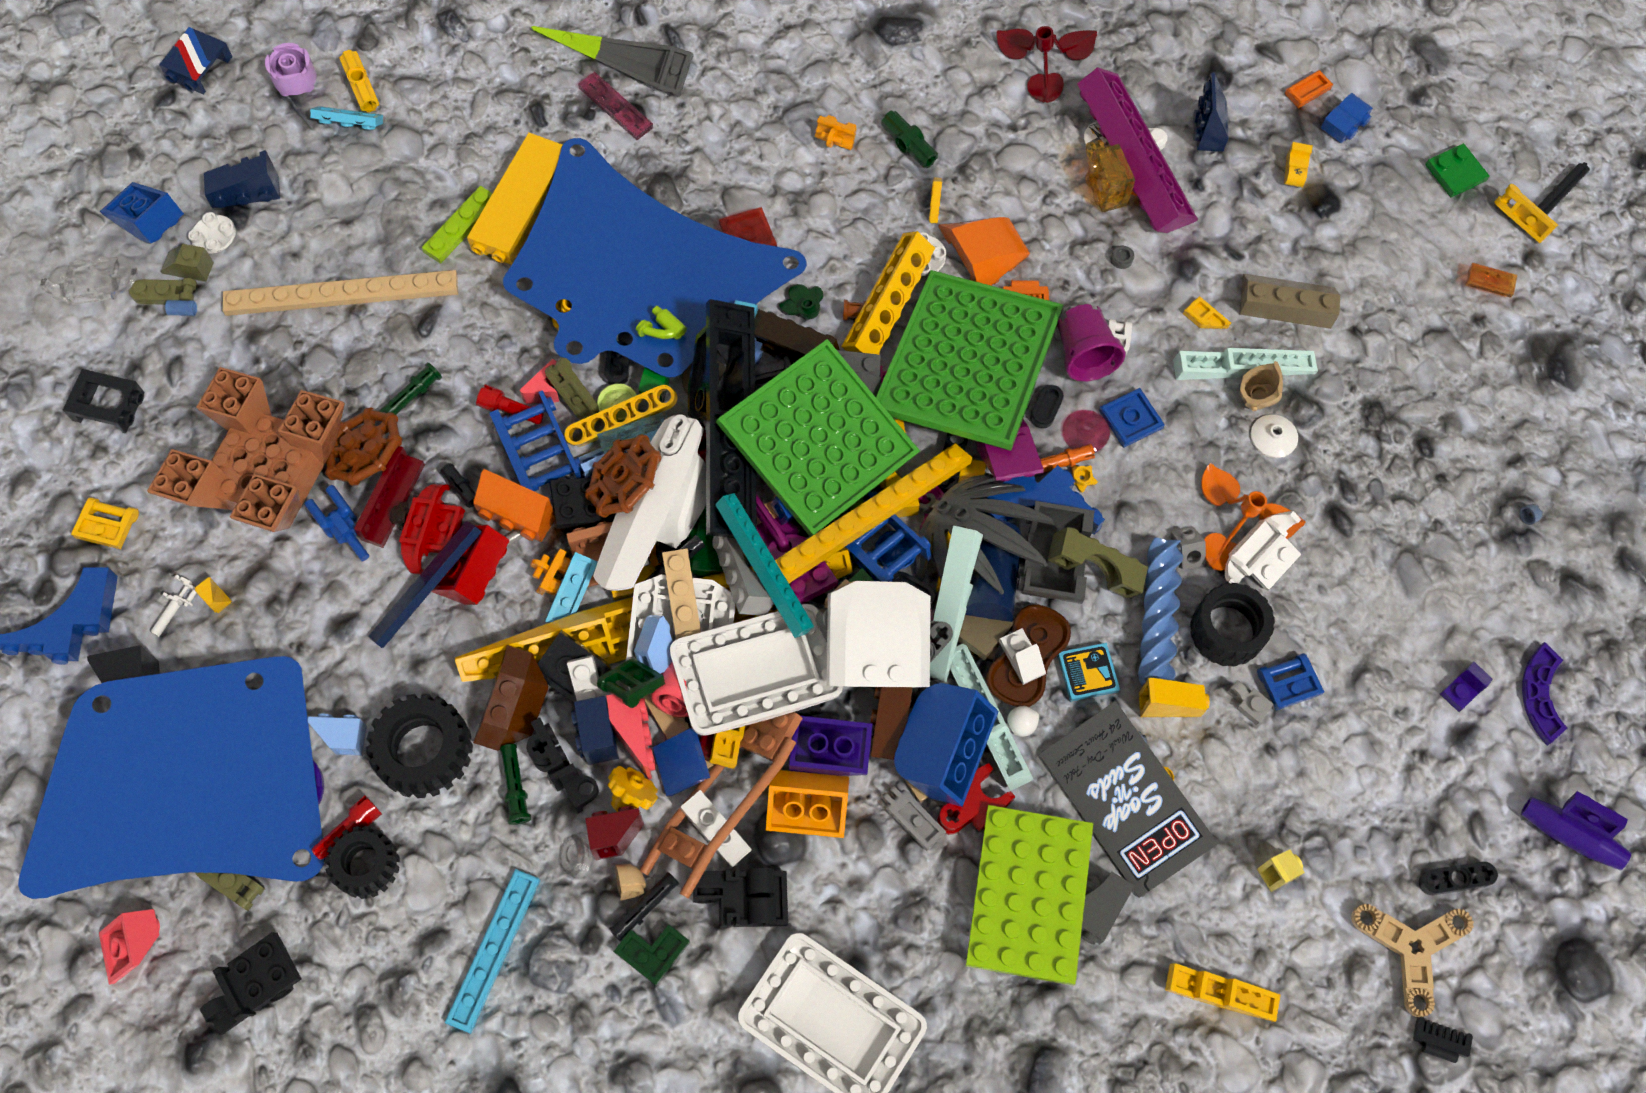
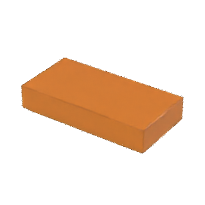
[1285,70,1333,108]

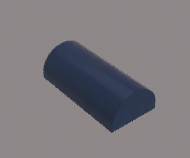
[965,519,1022,622]

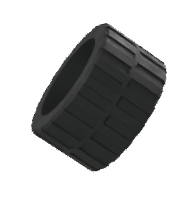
[1190,583,1275,667]

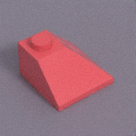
[99,909,160,985]

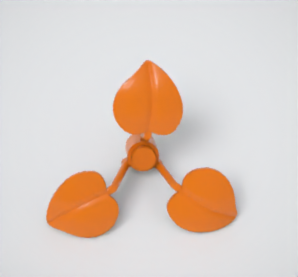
[1201,463,1306,571]

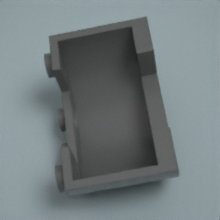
[1017,501,1094,604]

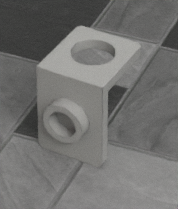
[1171,526,1206,570]

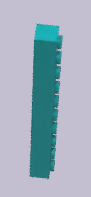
[715,493,814,638]

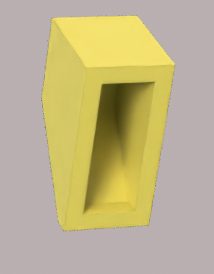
[1257,850,1305,892]

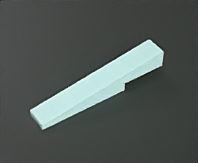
[1173,348,1318,380]
[930,526,983,682]
[950,644,1034,791]

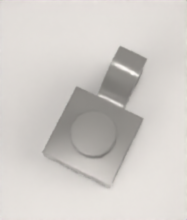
[1227,680,1274,725]

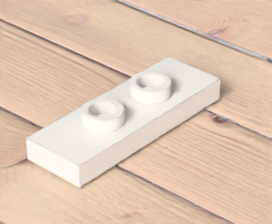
[680,790,752,868]

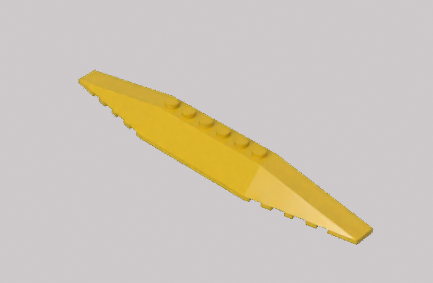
[455,548,853,682]

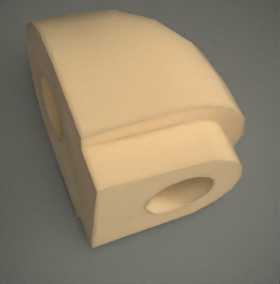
[615,864,646,900]

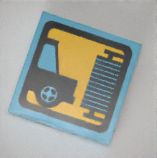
[1057,643,1120,702]

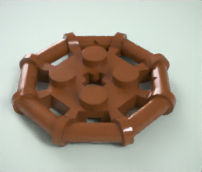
[325,407,403,486]
[585,434,661,517]

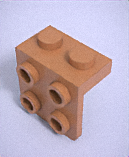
[566,521,613,588]

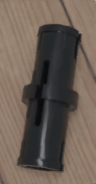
[440,463,476,508]

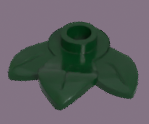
[779,284,824,320]

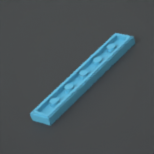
[445,869,541,1034]

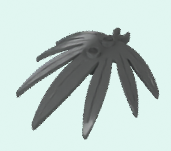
[916,474,1055,595]

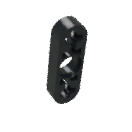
[1419,862,1498,896]

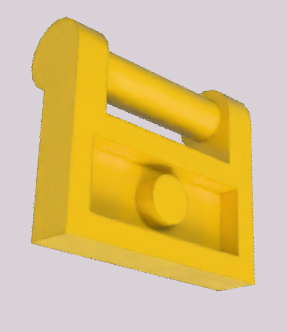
[71,497,139,550]

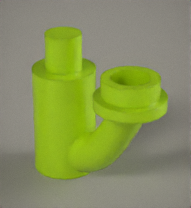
[636,306,687,340]

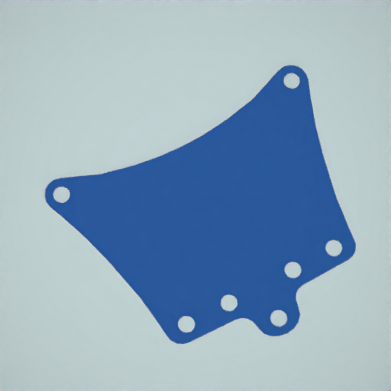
[503,138,807,377]

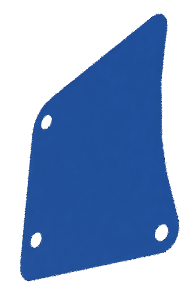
[18,656,325,899]

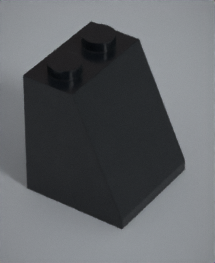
[87,645,160,683]

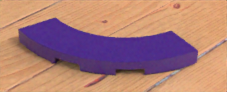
[1522,642,1568,746]

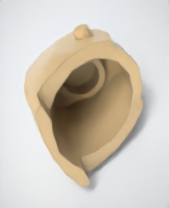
[1240,361,1283,411]

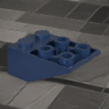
[1193,72,1229,152]

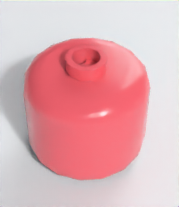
[651,662,689,718]

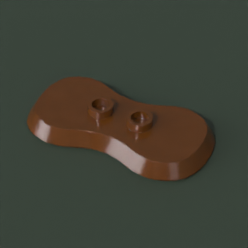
[987,604,1071,707]

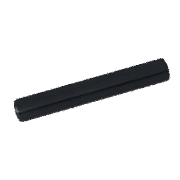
[1537,162,1590,215]

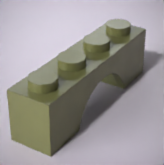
[1047,527,1148,599]

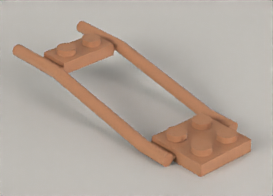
[640,712,803,899]

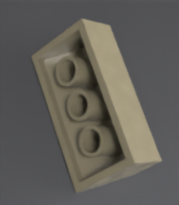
[1240,274,1340,329]

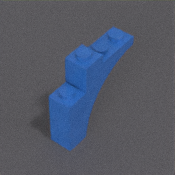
[979,465,1105,535]
[0,567,118,665]

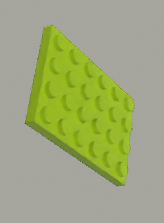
[965,805,1093,986]

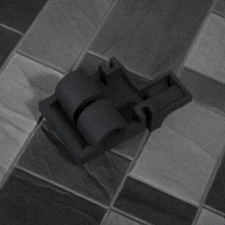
[550,478,619,532]
[526,718,599,814]
[693,868,788,928]
[200,932,302,1035]

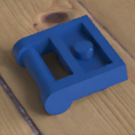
[1257,653,1324,711]

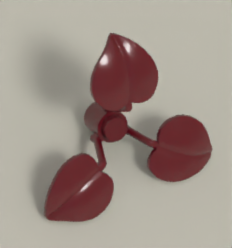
[997,26,1097,103]

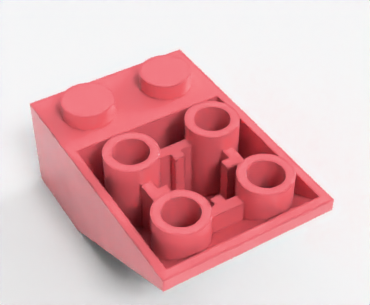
[606,694,656,779]

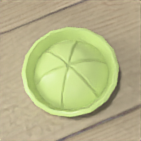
[597,383,637,422]

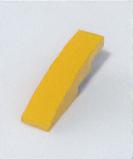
[709,726,745,769]
[1165,963,1280,1022]

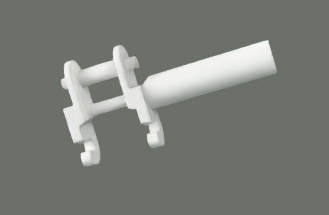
[150,575,197,637]

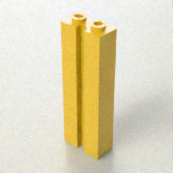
[467,132,563,265]

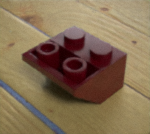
[585,806,644,860]

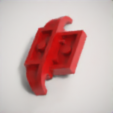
[399,484,465,574]

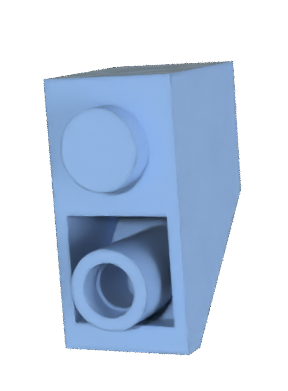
[634,615,673,674]
[307,713,366,756]

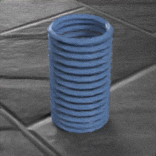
[165,300,197,316]

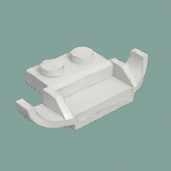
[1225,511,1301,590]

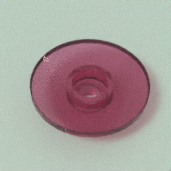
[1062,410,1110,452]

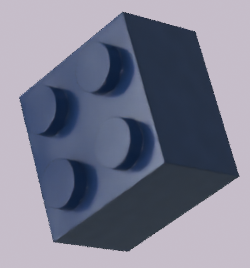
[571,696,619,765]

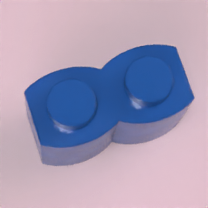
[1321,93,1373,143]

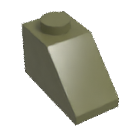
[161,244,214,282]

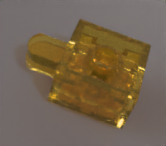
[1085,140,1135,212]

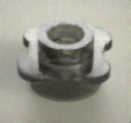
[390,502,409,531]

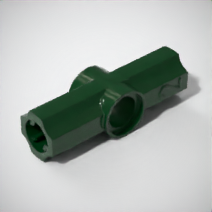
[881,110,938,168]

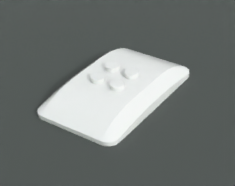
[670,604,843,735]
[738,933,927,1093]

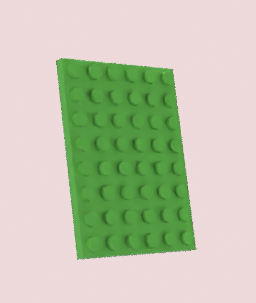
[876,270,1064,450]

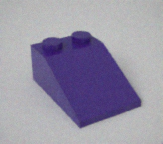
[789,716,873,776]

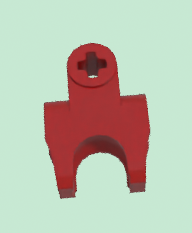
[937,763,1015,835]

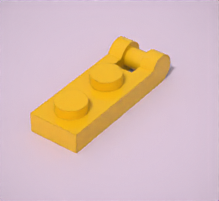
[1494,184,1558,243]

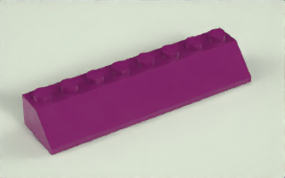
[1077,67,1198,233]

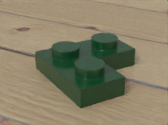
[613,924,690,986]

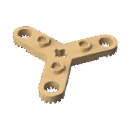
[1351,904,1474,1017]

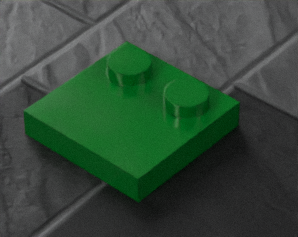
[1425,143,1490,198]

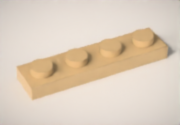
[662,548,701,640]

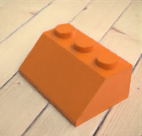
[474,469,555,542]

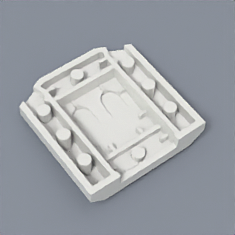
[626,574,735,661]
[827,581,931,687]

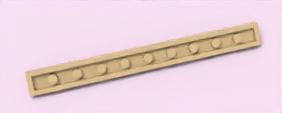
[223,270,458,316]

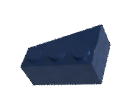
[204,150,280,208]

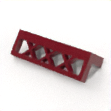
[354,446,425,548]

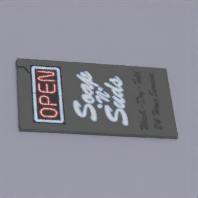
[1039,701,1219,898]

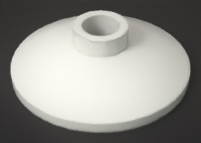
[1250,414,1298,458]

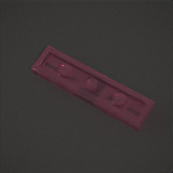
[578,72,653,140]

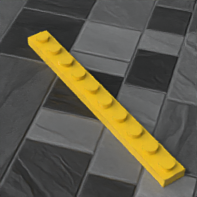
[775,443,972,583]

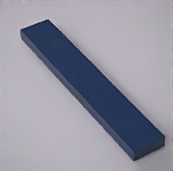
[369,521,482,648]

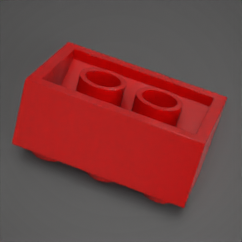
[431,525,510,605]

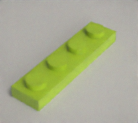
[421,186,493,264]

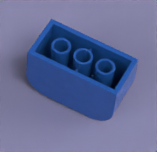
[894,683,999,807]

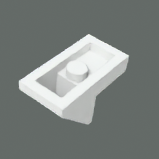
[999,628,1046,685]

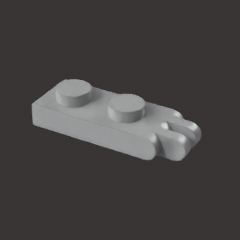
[881,785,946,851]

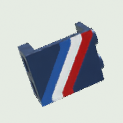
[159,27,233,95]

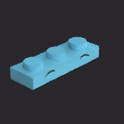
[310,106,383,130]
[545,552,598,623]

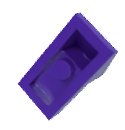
[1440,661,1493,712]

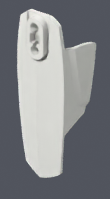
[593,414,706,591]

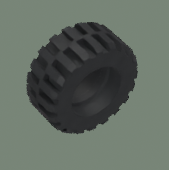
[366,694,473,799]

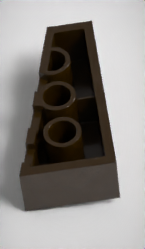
[755,309,840,364]

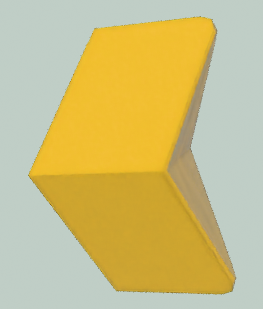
[195,577,232,613]

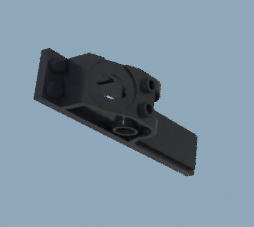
[688,299,757,538]

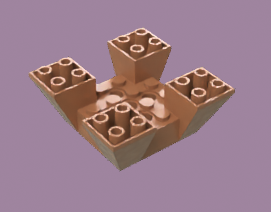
[147,367,345,532]

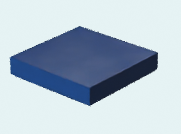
[1099,388,1165,448]
[653,728,710,796]

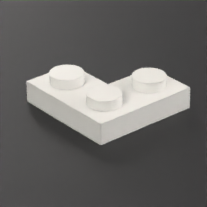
[567,655,629,701]

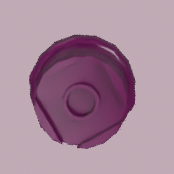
[1057,304,1126,382]

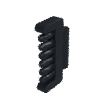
[1413,1017,1473,1063]

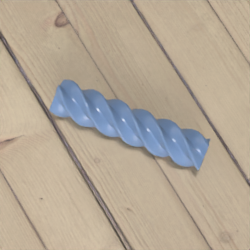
[1138,538,1183,686]

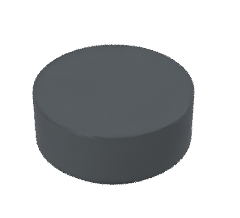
[1110,245,1134,269]

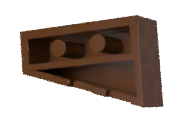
[870,687,913,760]

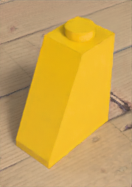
[1138,678,1210,717]

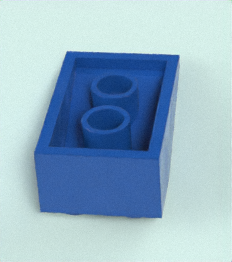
[100,182,184,244]

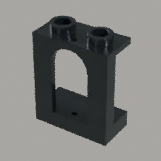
[63,369,145,433]

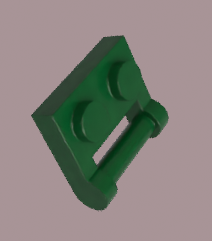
[597,657,665,708]

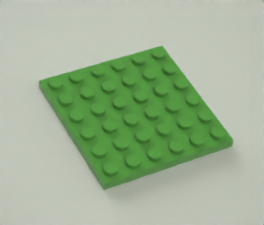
[716,339,920,537]

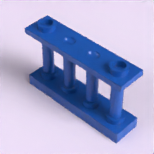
[489,390,582,491]
[823,491,932,582]

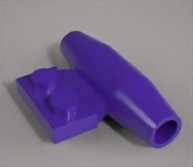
[1521,791,1632,870]

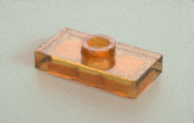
[1466,263,1517,298]

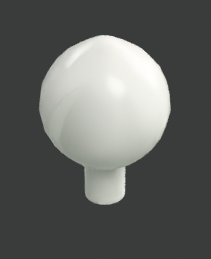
[1006,706,1039,737]

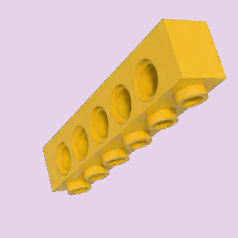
[841,231,935,355]

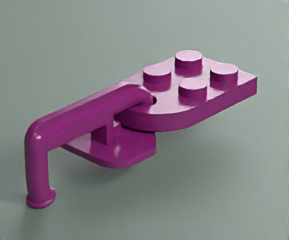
[756,494,838,605]

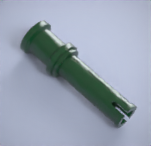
[378,362,442,415]
[500,744,531,825]

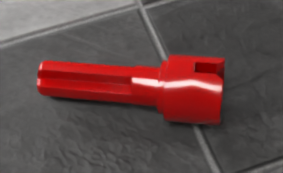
[476,384,544,424]
[312,795,382,860]

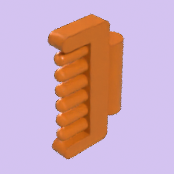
[1003,280,1049,301]

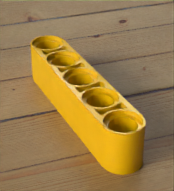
[564,385,678,447]

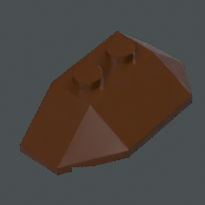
[473,645,549,751]

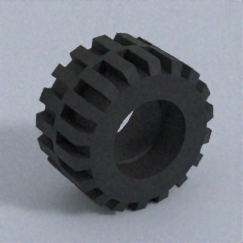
[325,826,400,899]

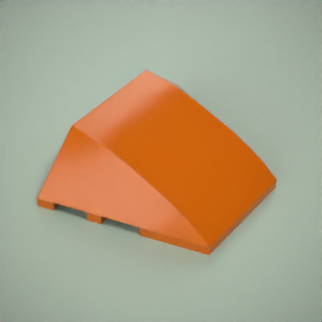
[939,217,1030,286]

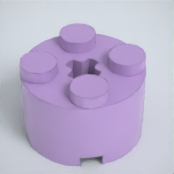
[265,43,317,96]

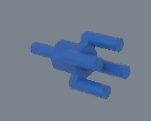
[304,485,369,561]

